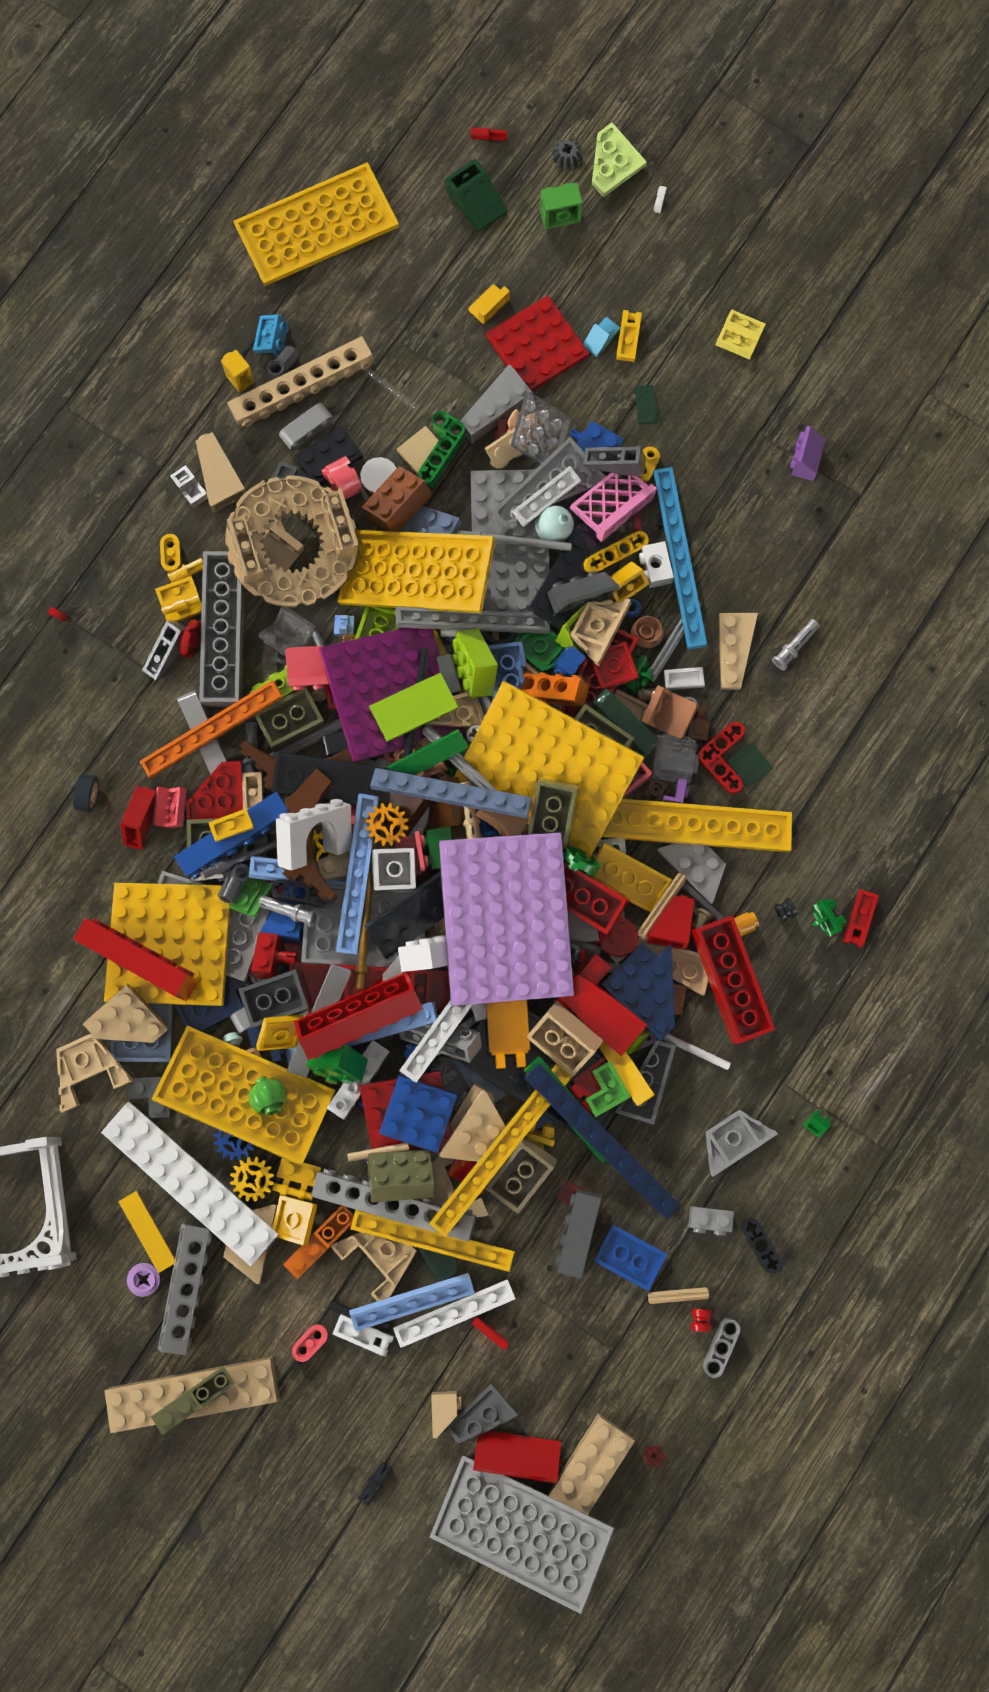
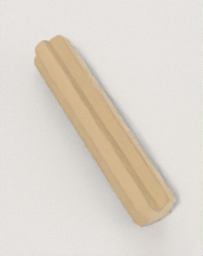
[648,1287,709,1304]

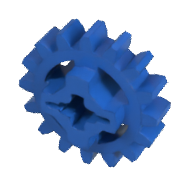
[213,1129,255,1161]

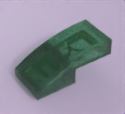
[634,385,658,425]

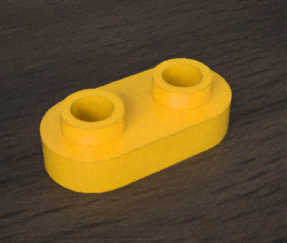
[637,447,660,483]
[160,534,182,573]

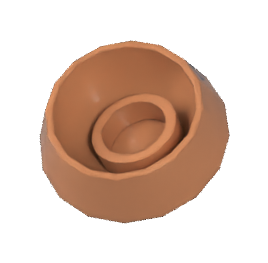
[630,616,664,648]

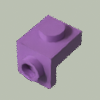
[662,779,689,803]

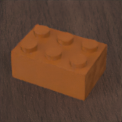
[361,466,433,532]

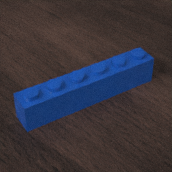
[174,792,287,879]

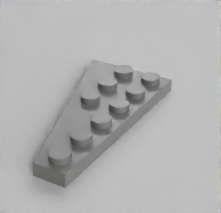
[490,437,606,527]

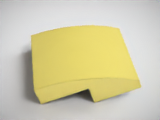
[715,309,766,360]

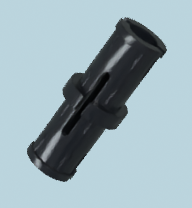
[358,1461,393,1506]

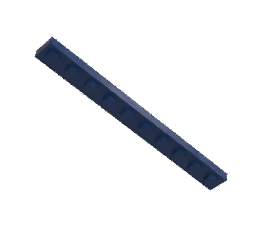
[524,1063,680,1220]

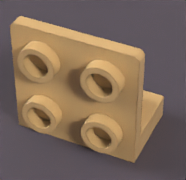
[262,521,304,572]

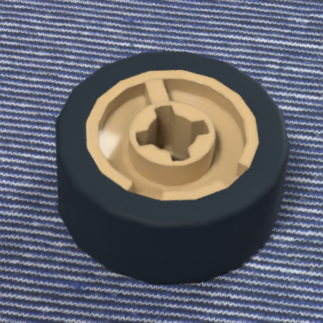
[73,774,99,812]

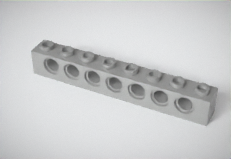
[311,1169,477,1242]

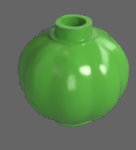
[248,1076,287,1116]

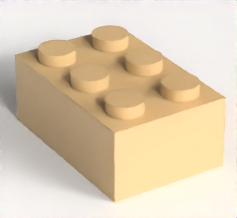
[526,1001,603,1077]

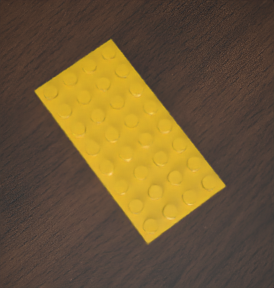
[233,162,399,286]
[338,530,496,614]
[152,1025,336,1166]

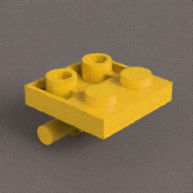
[155,576,202,621]

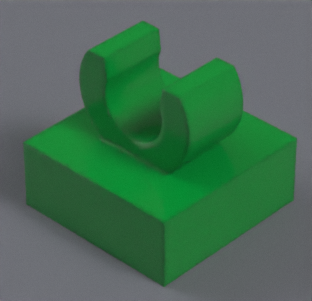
[803,1110,831,1138]

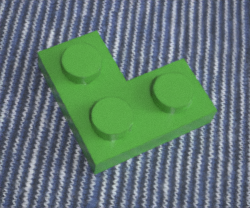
[584,1061,631,1117]

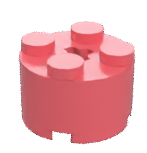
[321,456,363,500]

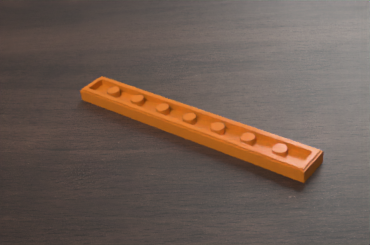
[140,680,284,779]

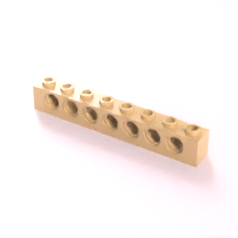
[227,336,374,429]

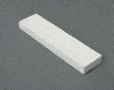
[512,466,581,527]

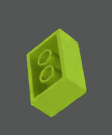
[451,628,498,698]

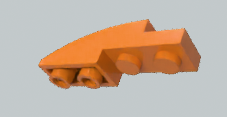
[283,1205,354,1280]

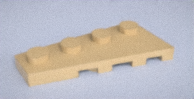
[719,613,758,690]

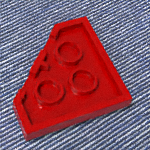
[185,761,243,820]

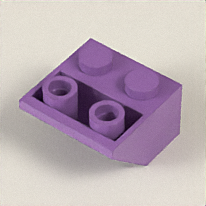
[790,426,826,481]

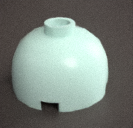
[535,505,574,542]

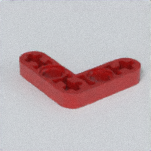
[698,722,745,795]

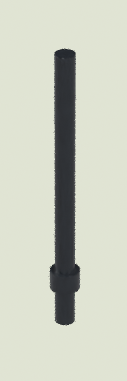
[403,648,429,758]

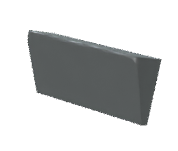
[437,654,461,696]

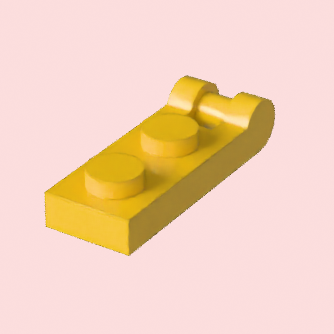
[616,310,642,362]

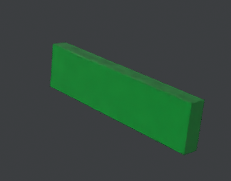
[388,729,468,775]

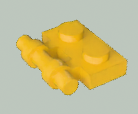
[273,1157,322,1201]

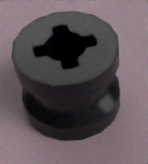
[774,898,798,922]

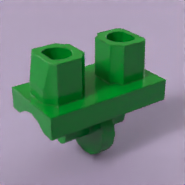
[622,655,655,695]
[811,898,847,937]

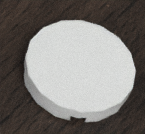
[360,457,397,494]

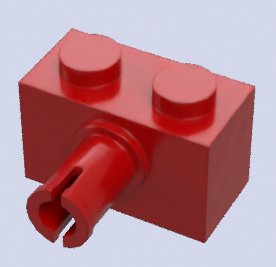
[251,932,298,979]

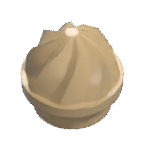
[309,685,327,701]

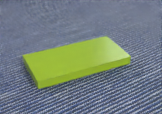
[369,673,458,742]

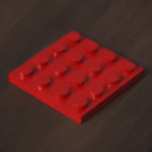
[486,295,589,391]
[360,1070,452,1155]

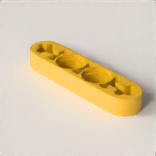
[584,531,649,573]

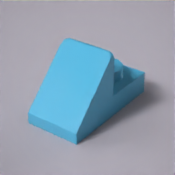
[583,317,620,358]

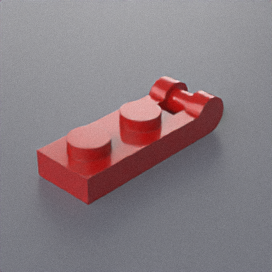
[843,889,879,948]

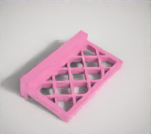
[570,473,657,542]

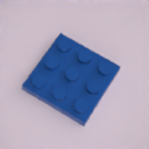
[379,1074,457,1153]

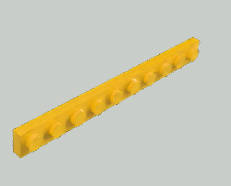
[429,1063,572,1237]

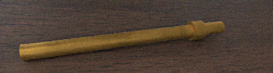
[355,873,373,991]

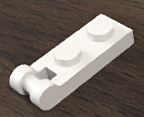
[333,1314,394,1357]

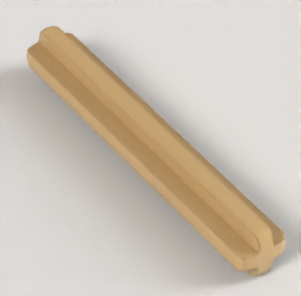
[637,873,687,939]

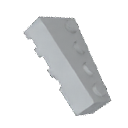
[460,364,532,444]

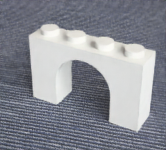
[276,799,352,871]

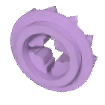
[127,1263,160,1297]

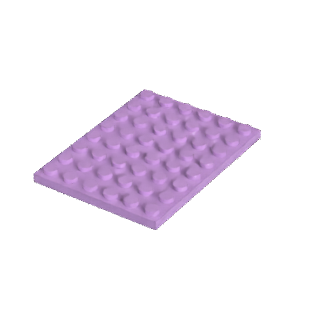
[439,833,574,1006]

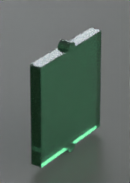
[726,742,773,788]

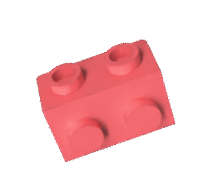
[153,787,187,829]

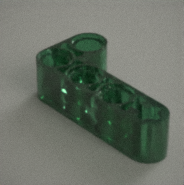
[591,689,659,757]

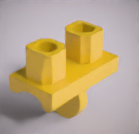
[526,1123,555,1149]

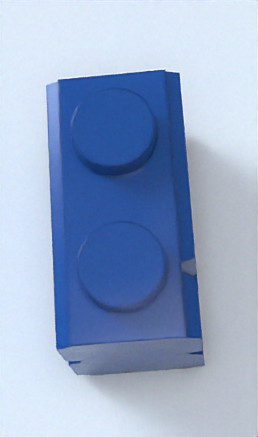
[552,646,585,677]

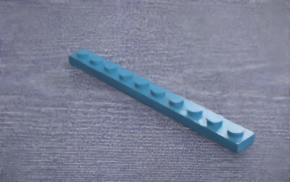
[653,467,707,650]

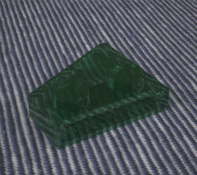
[418,1248,457,1282]

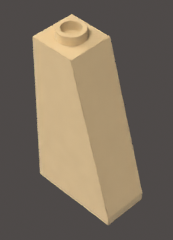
[196,432,246,513]

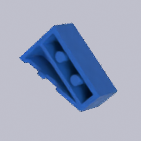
[260,886,306,945]

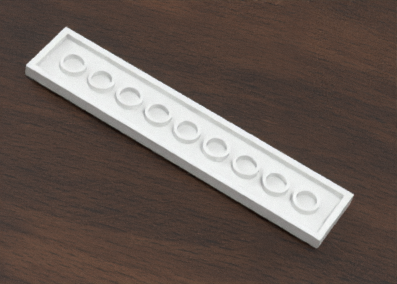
[101,1101,279,1267]

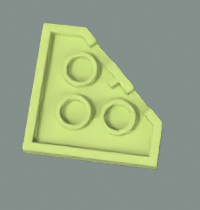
[592,123,647,197]

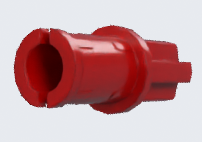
[471,127,507,142]

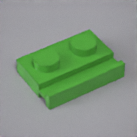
[229,878,273,919]

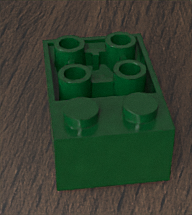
[445,159,508,232]

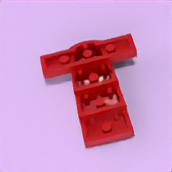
[544,953,647,1056]

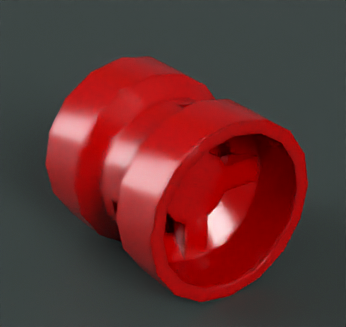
[691,1308,713,1332]

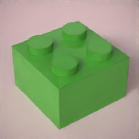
[540,182,582,230]

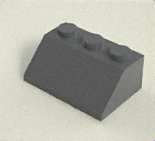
[547,571,619,614]

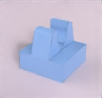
[334,615,355,637]

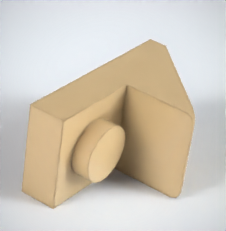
[242,772,266,810]

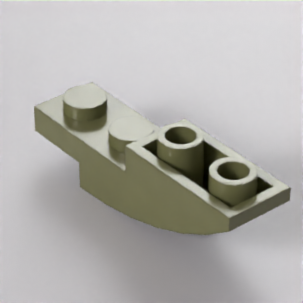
[151,1366,235,1435]

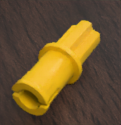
[168,558,203,583]

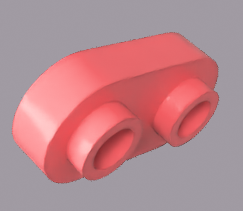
[292,1324,328,1362]

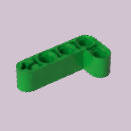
[417,411,465,489]

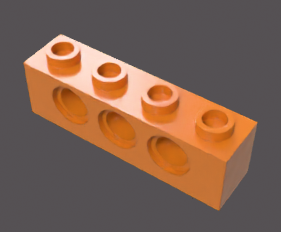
[522,671,590,707]

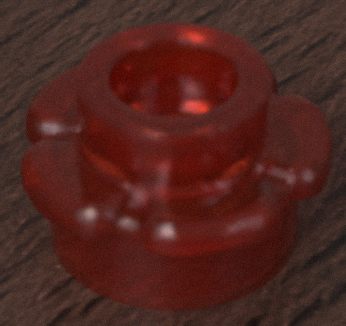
[644,1445,664,1467]

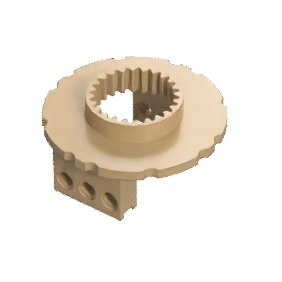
[225,476,359,608]

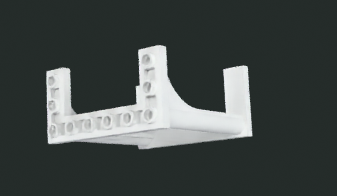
[0,1137,77,1278]

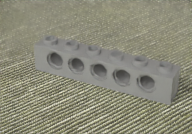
[158,1224,211,1355]

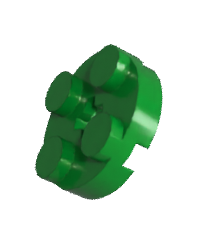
[563,846,601,877]

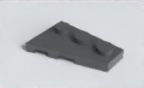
[446,1384,519,1445]

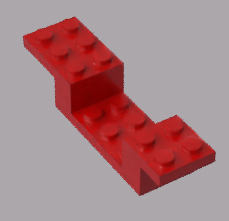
[289,962,450,1011]

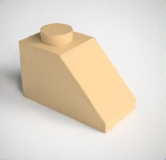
[431,1391,461,1438]

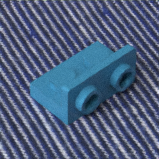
[253,314,288,357]

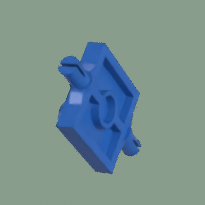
[569,421,624,473]

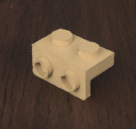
[485,427,528,469]

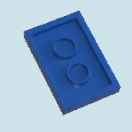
[594,1224,667,1291]

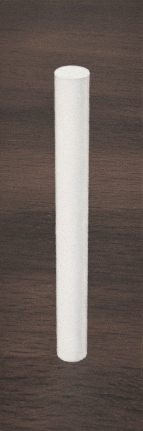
[663,1034,731,1070]

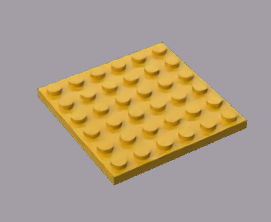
[104,883,231,1006]

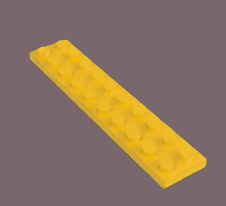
[602,799,792,852]

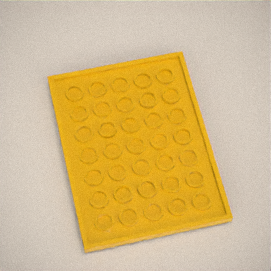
[454,681,645,859]

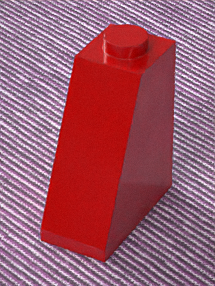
[121,786,156,850]
[646,895,695,950]

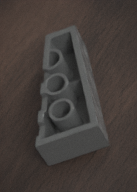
[615,1040,677,1126]

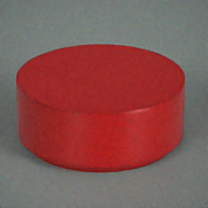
[48,607,68,622]

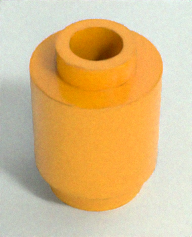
[734,912,759,937]

